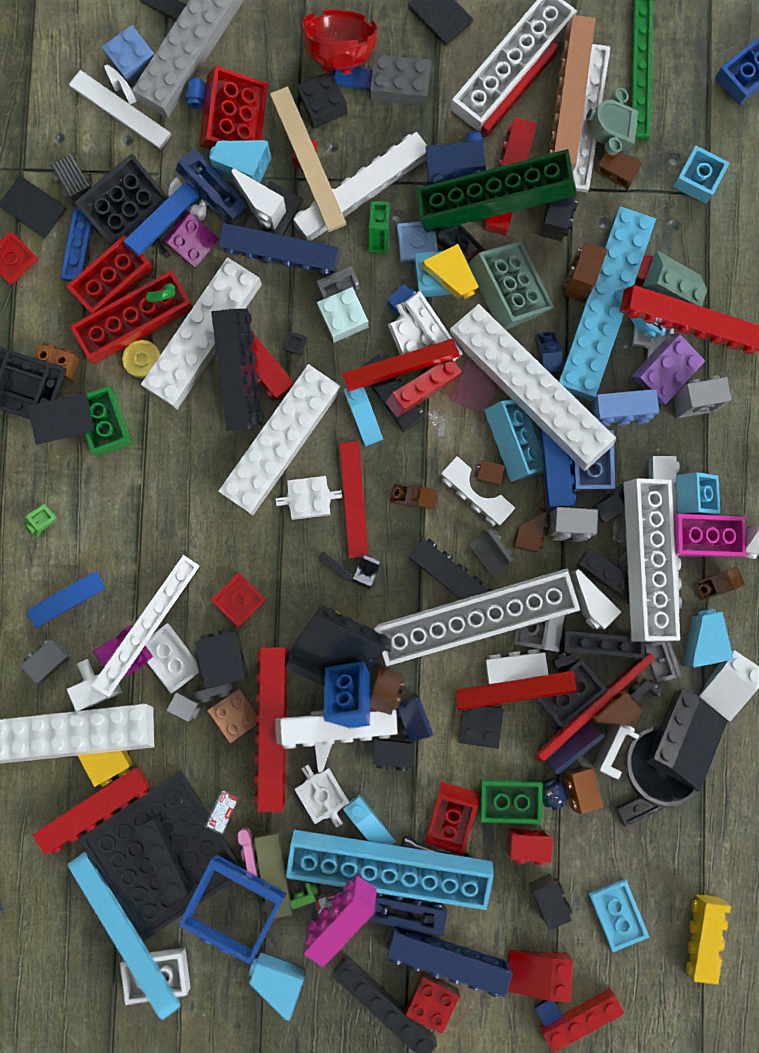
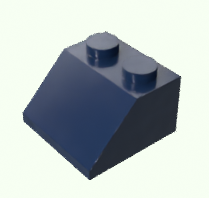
[394,695,434,742]

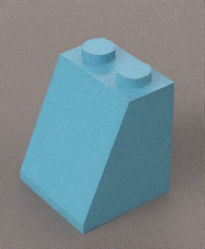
[209,140,271,183]
[683,609,733,667]
[248,953,306,1021]

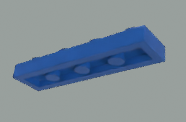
[61,208,92,282]

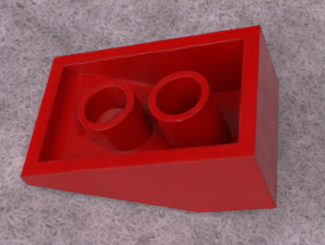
[425,782,480,855]
[507,949,573,1002]

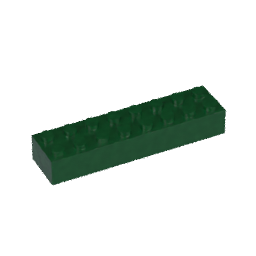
[416,149,577,233]

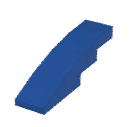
[27,572,106,628]

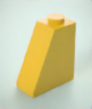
[421,244,479,299]

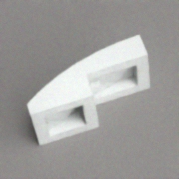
[104,65,137,104]

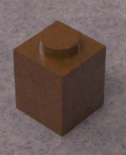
[474,460,505,487]

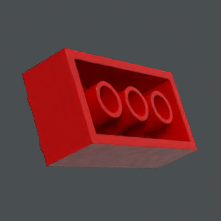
[67,235,154,314]

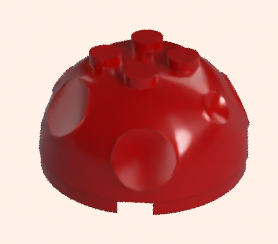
[301,9,378,74]

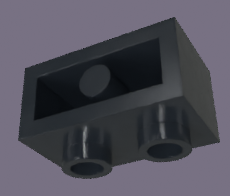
[373,738,415,771]

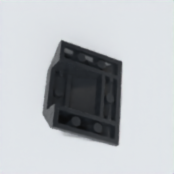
[0,347,67,420]

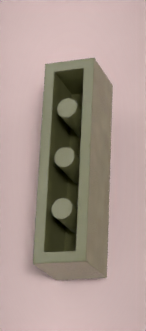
[252,830,293,918]

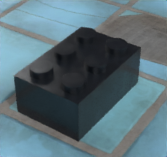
[536,659,607,728]

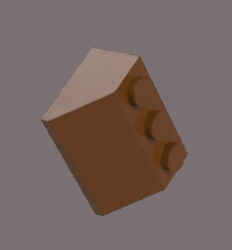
[590,691,643,725]

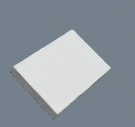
[145,623,199,694]

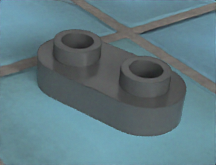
[194,682,234,703]

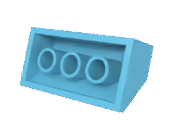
[484,399,543,482]

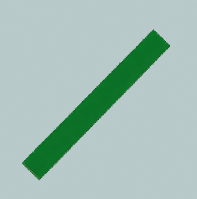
[631,0,653,140]

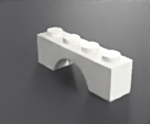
[441,456,515,527]

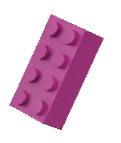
[673,514,746,558]
[304,875,376,967]

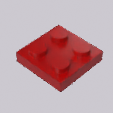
[0,231,39,285]
[211,572,266,628]

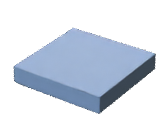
[397,221,438,262]

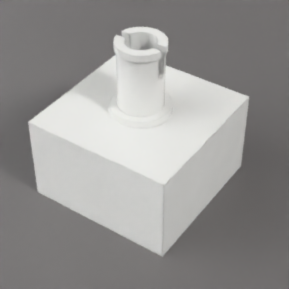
[67,659,122,711]

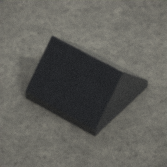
[438,224,485,264]

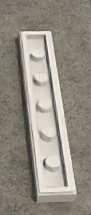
[69,70,172,150]

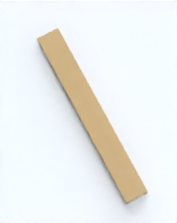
[270,87,346,232]

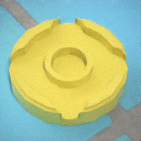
[122,340,161,379]

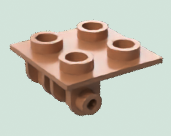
[207,689,256,743]

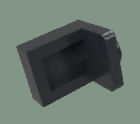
[352,555,381,590]
[628,679,661,701]

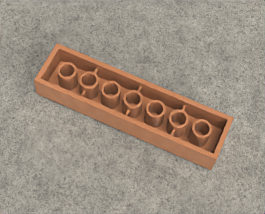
[548,15,596,171]

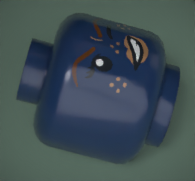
[542,778,568,810]

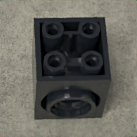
[195,629,249,689]

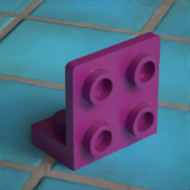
[161,213,218,267]
[92,625,154,680]

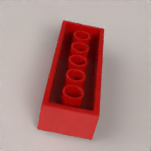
[70,270,193,365]

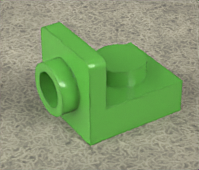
[24,504,57,538]
[290,881,319,910]

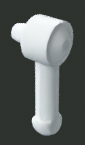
[187,199,208,221]

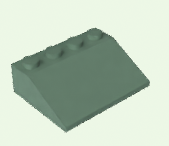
[468,241,554,330]

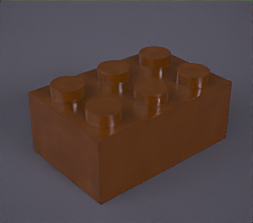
[562,242,608,303]

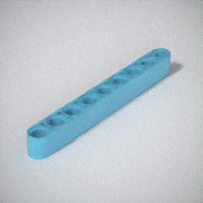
[68,851,181,1020]

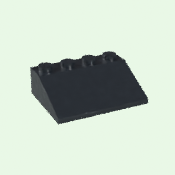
[71,154,168,246]
[645,688,728,791]

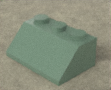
[643,250,707,307]

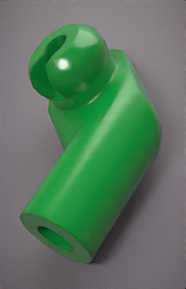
[146,284,176,302]

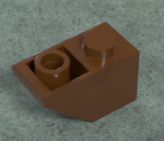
[391,484,438,510]
[513,512,549,553]
[694,566,745,601]

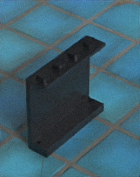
[285,605,391,686]

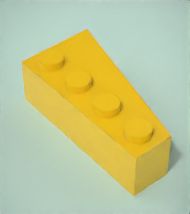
[686,894,731,984]

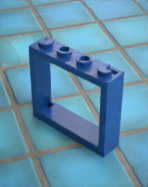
[179,854,287,965]

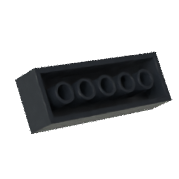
[211,309,264,431]

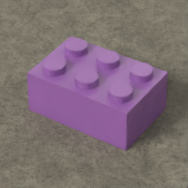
[631,334,705,404]

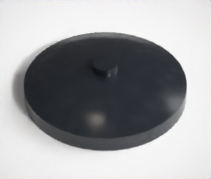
[624,726,698,807]

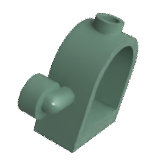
[586,88,638,155]

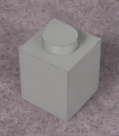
[167,692,200,721]

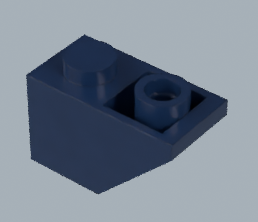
[535,331,562,373]

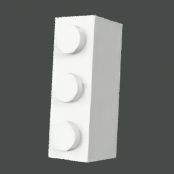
[485,649,548,684]

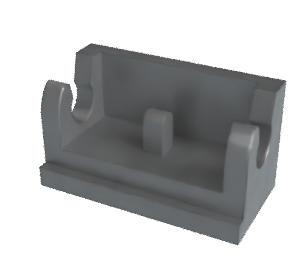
[317,266,360,300]
[645,641,681,682]

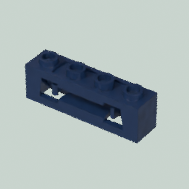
[175,149,249,225]
[367,892,447,936]

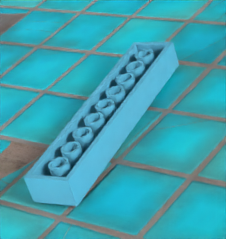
[558,206,656,401]
[286,830,494,910]

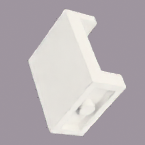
[593,723,639,779]

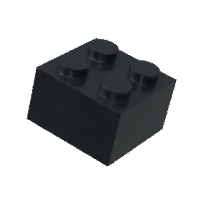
[297,71,348,129]
[540,196,579,242]
[528,874,573,930]

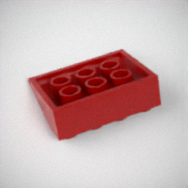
[199,65,268,150]

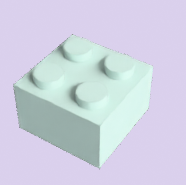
[317,287,368,342]

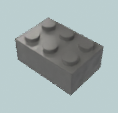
[371,54,431,106]

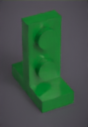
[369,201,390,253]

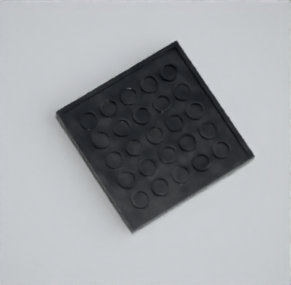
[79,771,245,941]

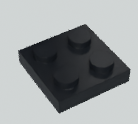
[459,706,504,749]

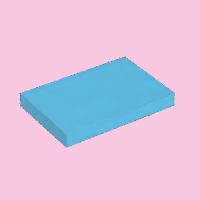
[588,879,649,953]

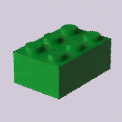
[85,386,134,457]
[479,778,543,824]

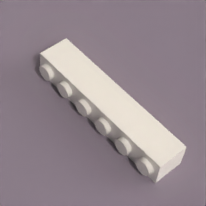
[275,709,397,748]

